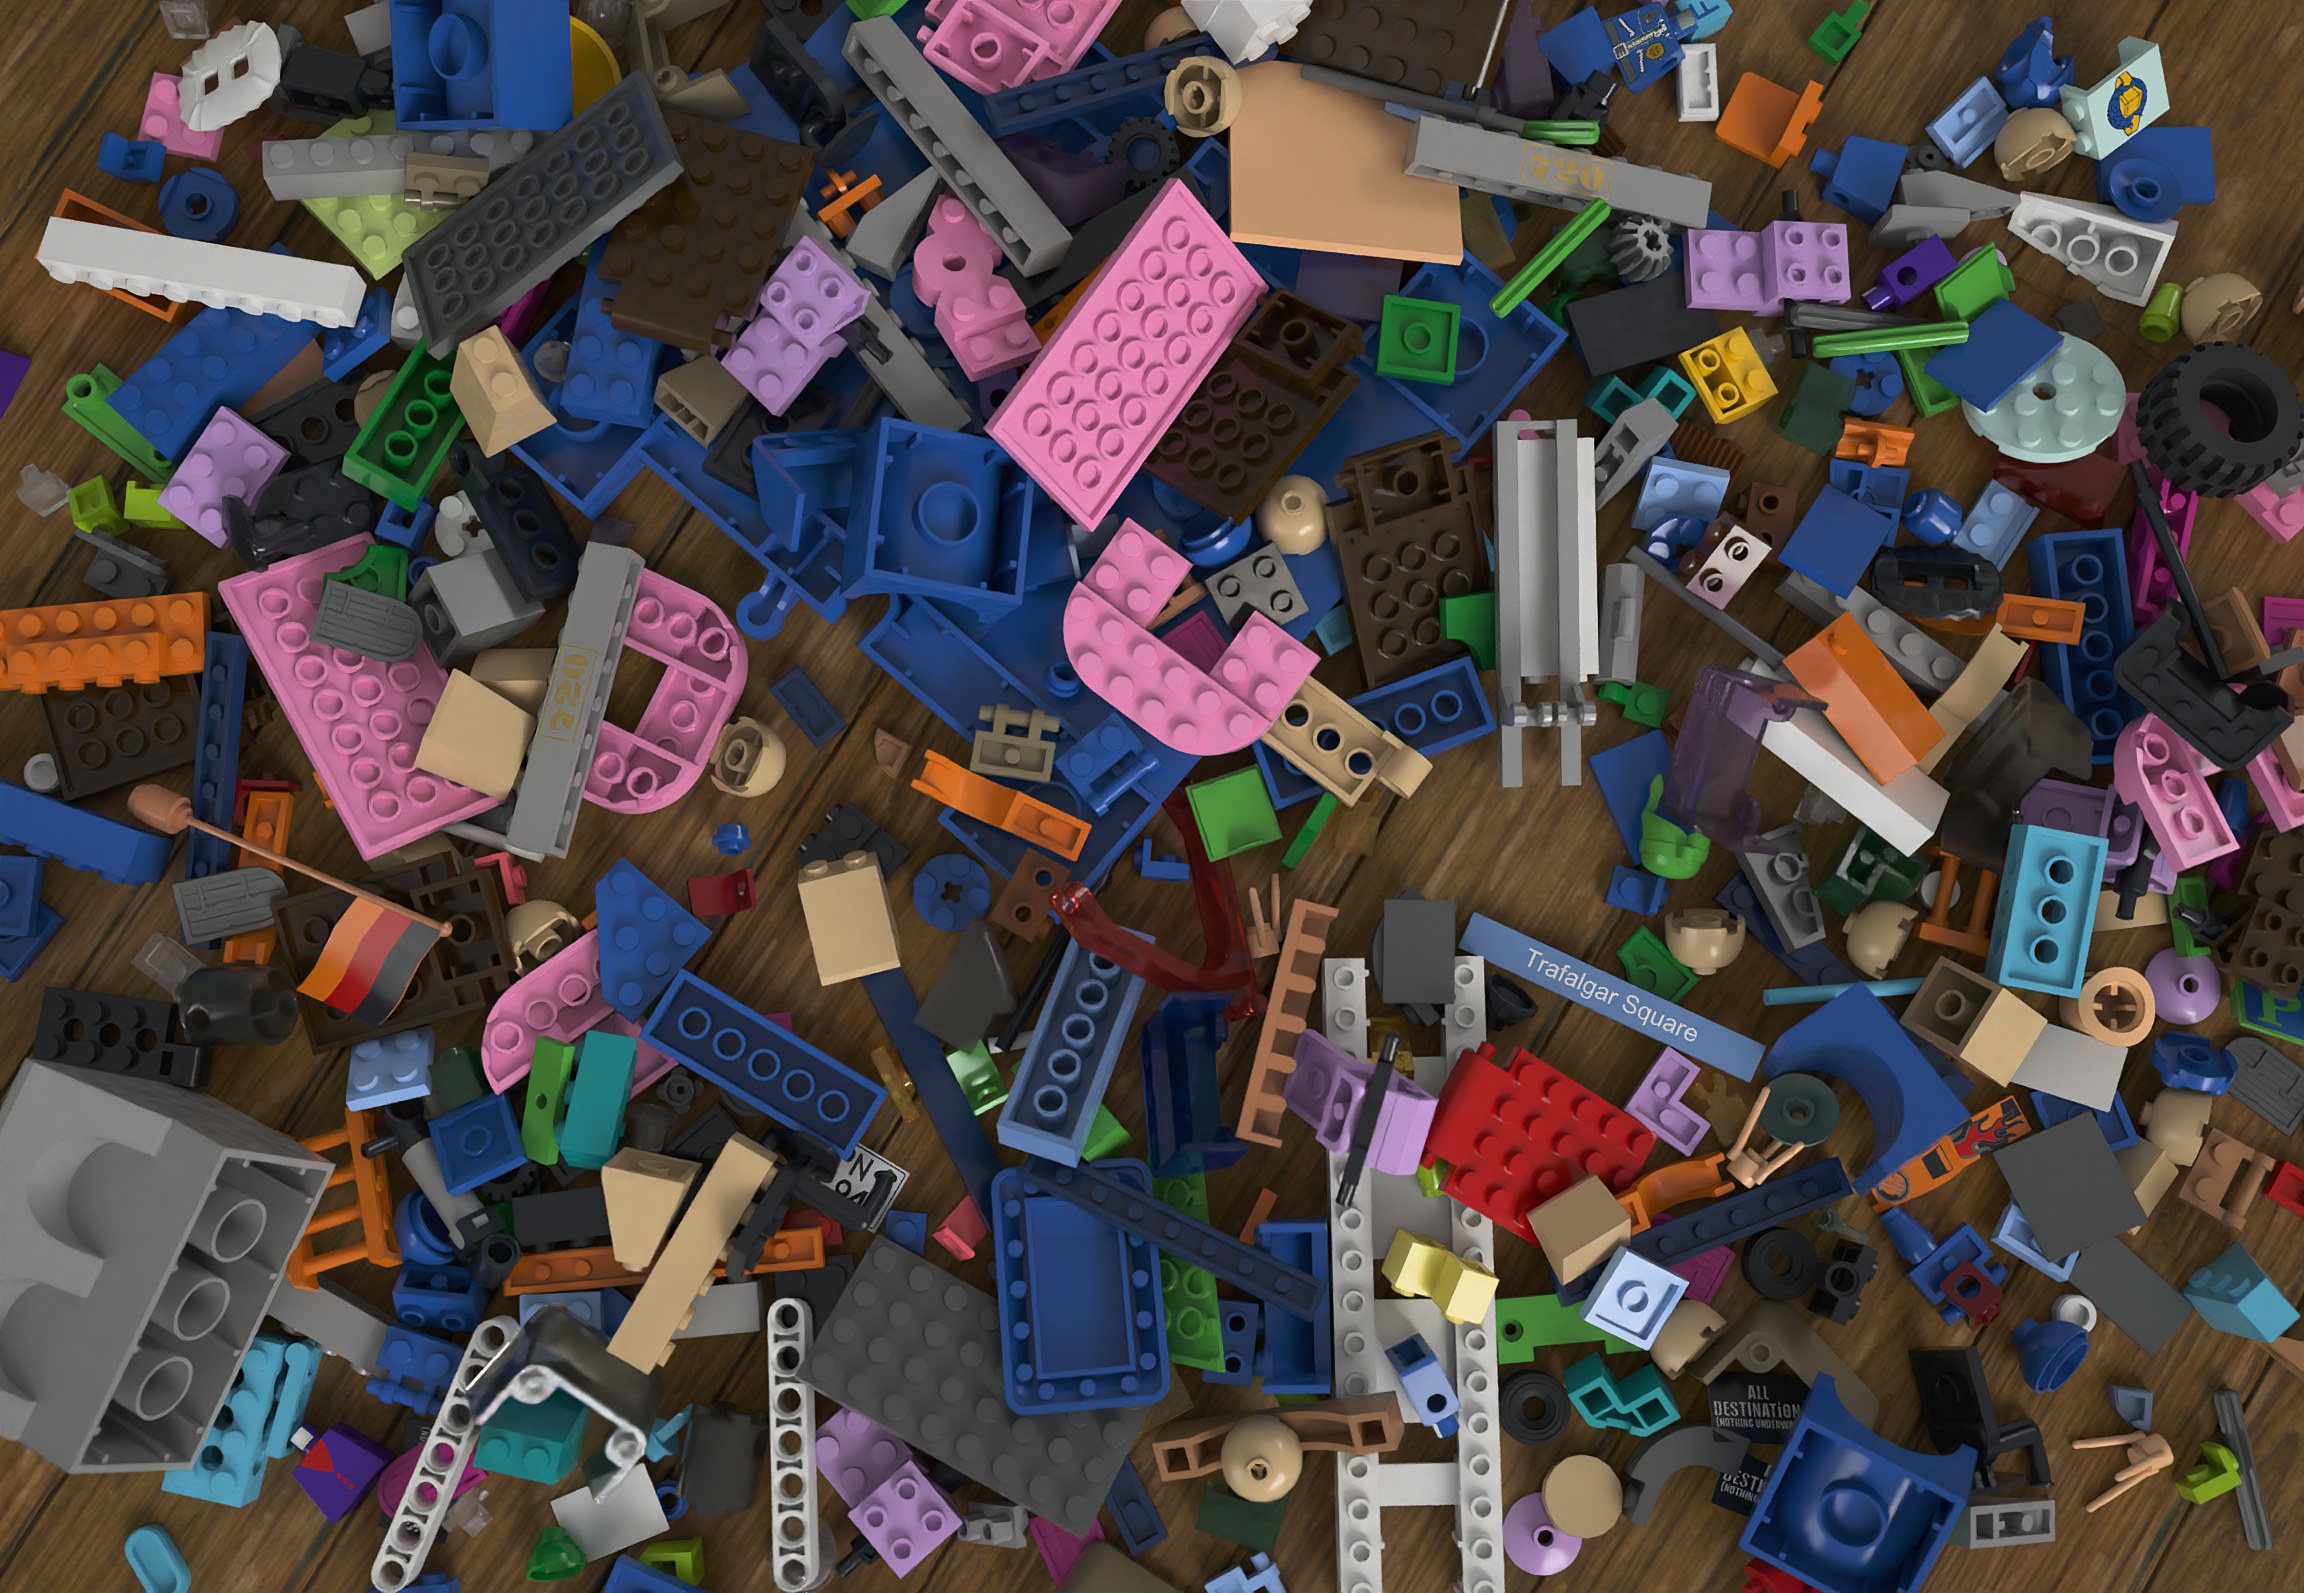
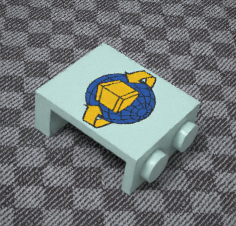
[2059,36,2170,161]

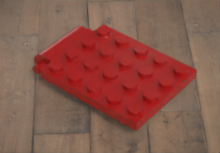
[1418,1040,1658,1250]

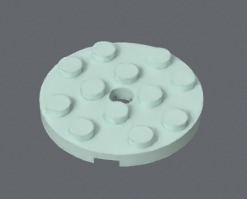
[1961,331,2126,463]

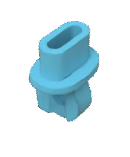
[636,1403,698,1462]

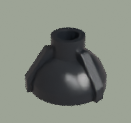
[1484,975,1539,1032]

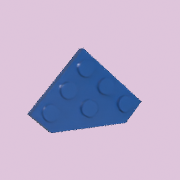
[595,857,713,1025]

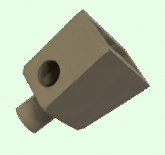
[653,355,750,450]

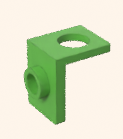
[945,1037,1009,1116]

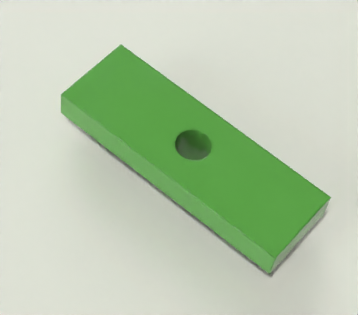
[521,1036,575,1165]

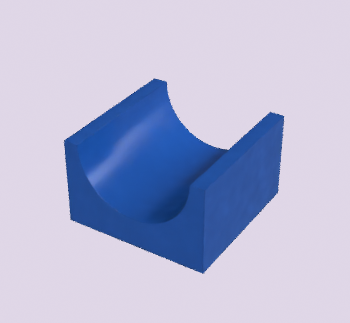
[389,0,573,133]
[839,416,1034,624]
[1760,980,1971,1197]
[1738,1371,1978,1593]

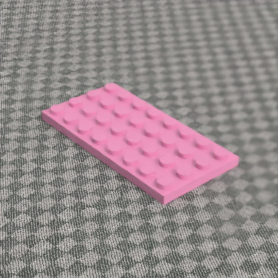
[984,178,1270,532]
[218,531,514,861]

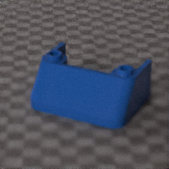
[751,426,872,552]
[1254,1216,1332,1394]

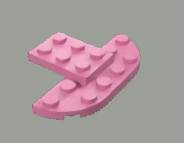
[481,928,697,1102]

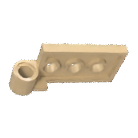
[1259,675,1433,808]

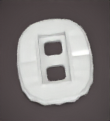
[177,20,282,132]

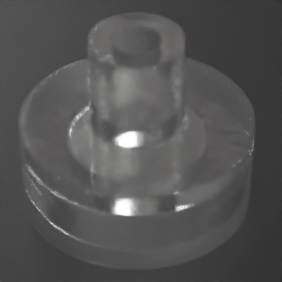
[533,340,571,383]

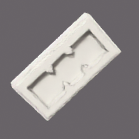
[1675,43,1719,122]

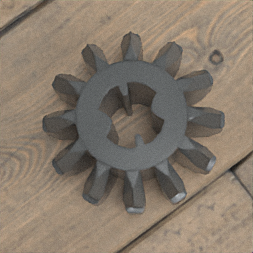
[1606,214,1674,283]

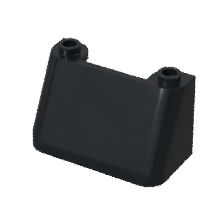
[2113,594,2295,771]

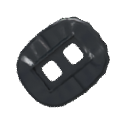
[1868,545,2004,622]

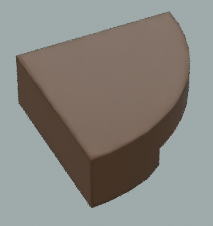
[874,728,914,781]

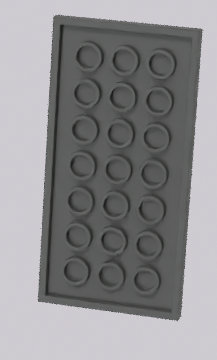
[401,68,685,361]
[794,1233,1152,1540]

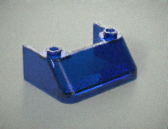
[1140,992,1249,1179]

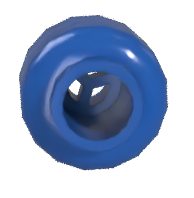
[1902,488,1962,545]

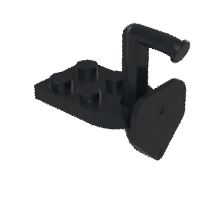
[748,16,881,169]
[222,451,379,573]
[724,1128,897,1282]
[1908,1346,2055,1496]

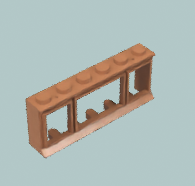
[1236,898,1339,1148]

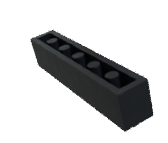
[993,165,1211,324]
[512,1172,763,1253]

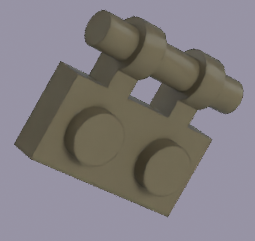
[404,152,489,212]
[970,703,1061,784]

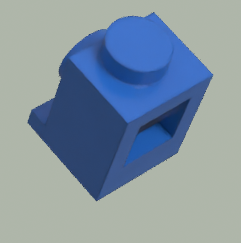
[374,496,437,555]

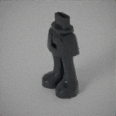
[1547,68,1620,210]

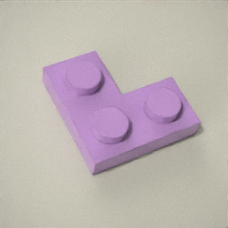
[1621,1046,1711,1157]

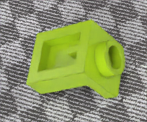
[66,475,131,537]
[2175,1440,2242,1504]

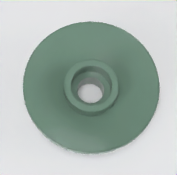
[1759,1073,1840,1147]

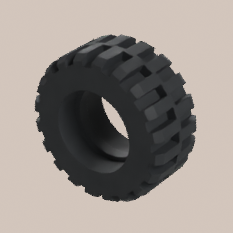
[2136,341,2304,499]

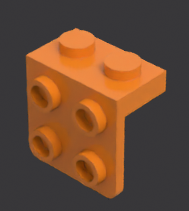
[1714,72,1824,169]

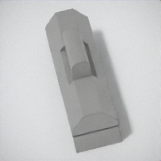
[1590,563,1645,688]

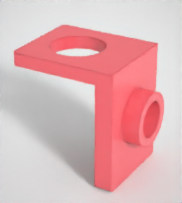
[474,852,527,907]
[931,1195,988,1262]

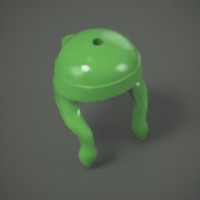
[1639,774,1712,879]

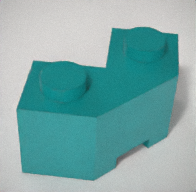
[1580,364,1698,427]
[1563,1351,1681,1437]

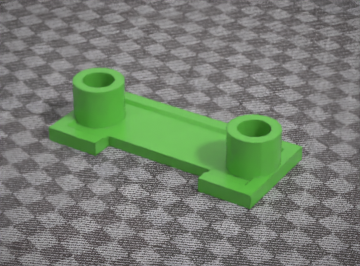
[61,363,183,485]
[1495,1293,1642,1364]

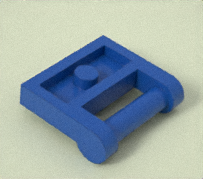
[1053,711,1161,817]

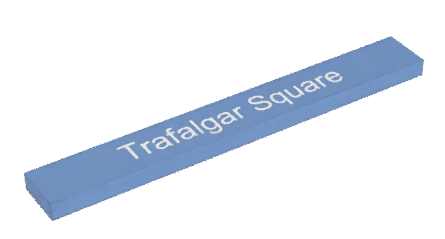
[1457,912,1766,1083]

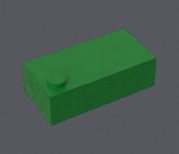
[342,335,469,513]

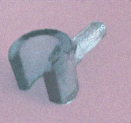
[1811,1206,1870,1245]

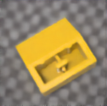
[1678,326,1779,424]

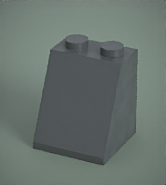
[405,548,546,669]

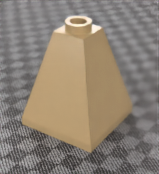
[601,1147,703,1271]

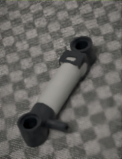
[360,1097,521,1289]

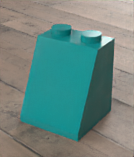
[472,1370,597,1485]

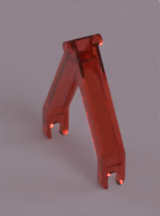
[1049,777,1268,1024]

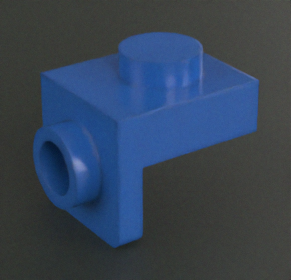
[97,132,167,183]

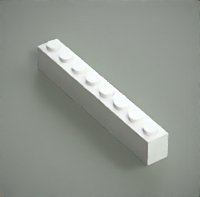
[37,216,367,328]

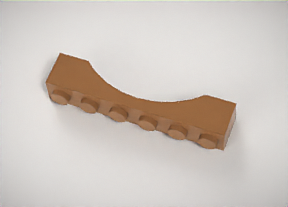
[1152,1390,1405,1482]

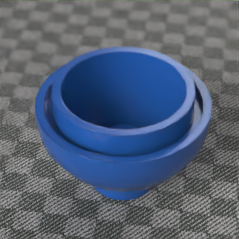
[1178,509,1252,568]
[393,1189,457,1265]
[2011,1318,2090,1394]

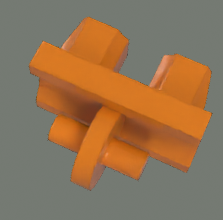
[815,168,885,240]
[1833,416,1915,469]

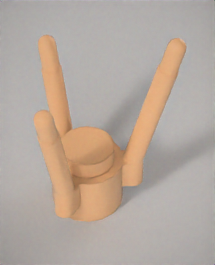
[1210,872,1283,959]
[1726,1087,1805,1189]
[2071,1429,2173,1512]

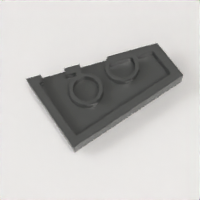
[1732,820,1826,954]

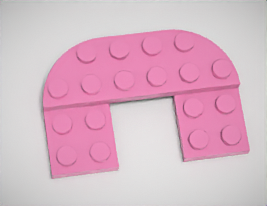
[1063,517,1321,755]
[583,568,748,814]
[2114,683,2304,874]

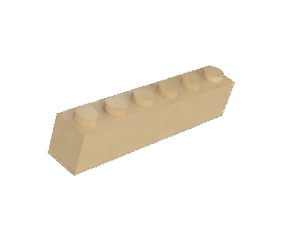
[606,1131,779,1375]

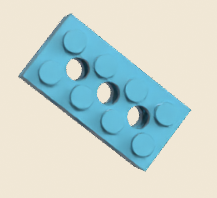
[1983,824,2109,999]
[161,1330,299,1508]

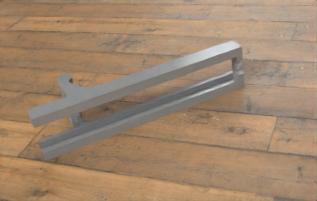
[1492,419,1597,787]

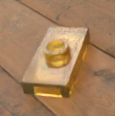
[1460,191,1516,272]
[1366,1015,1415,1080]
[870,1045,920,1123]

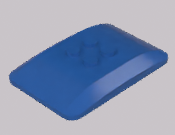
[991,1157,1170,1415]

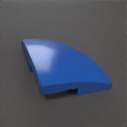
[1830,458,1910,547]
[1023,505,1075,593]

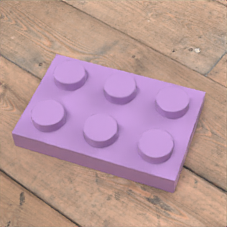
[156,406,291,549]

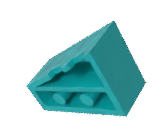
[555,1030,640,1171]

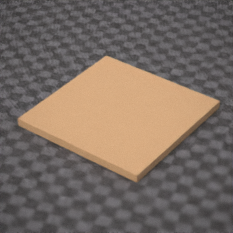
[1228,60,1463,266]

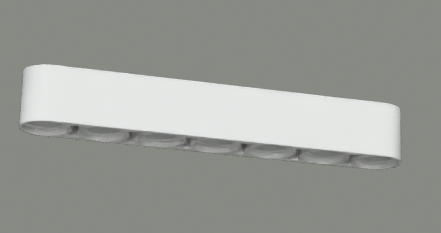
[768,1298,819,1593]
[371,1315,521,1593]

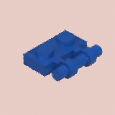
[1904,1222,2009,1326]
[366,1323,467,1416]

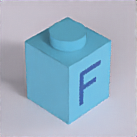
[1668,0,1733,44]

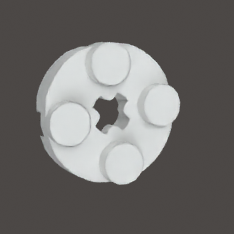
[435,490,495,559]

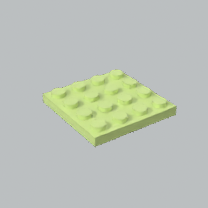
[298,83,477,281]

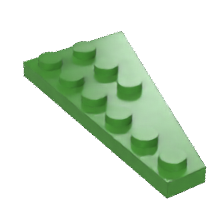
[1147,1110,1226,1373]

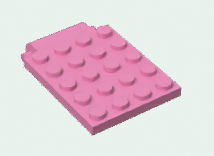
[917,0,1122,96]

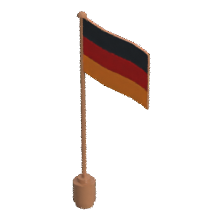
[127,784,453,1026]

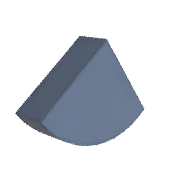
[2108,1384,2153,1432]

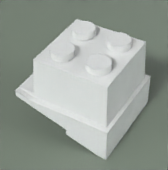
[1181,0,1313,65]

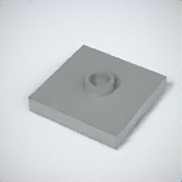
[1868,204,1970,249]

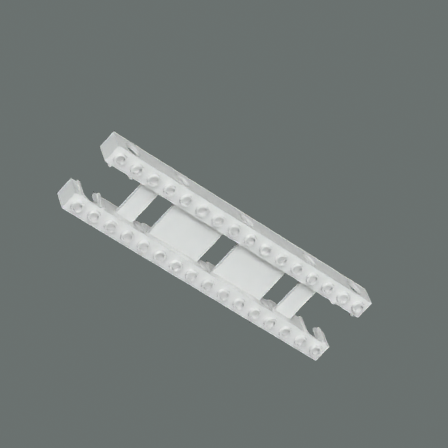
[1321,956,1505,1593]

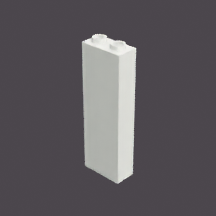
[1517,438,1599,684]
[1719,655,1950,857]

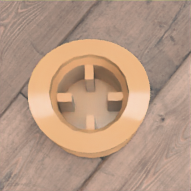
[2059,967,2155,1047]

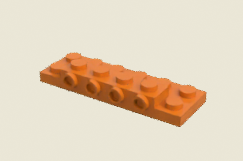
[0,592,211,694]

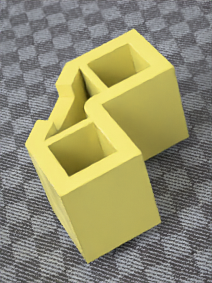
[1381,1227,1499,1325]

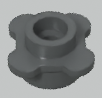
[657,1066,705,1114]

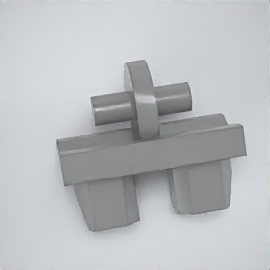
[957,1499,1029,1549]

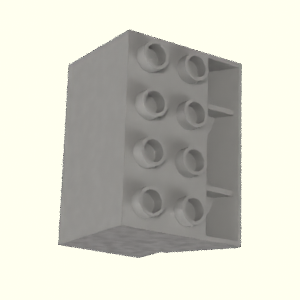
[0,1058,336,1474]

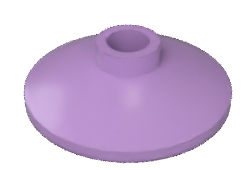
[2143,947,2221,1025]
[1503,1492,1582,1575]

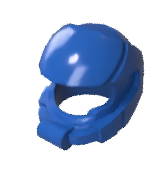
[1994,16,2076,111]

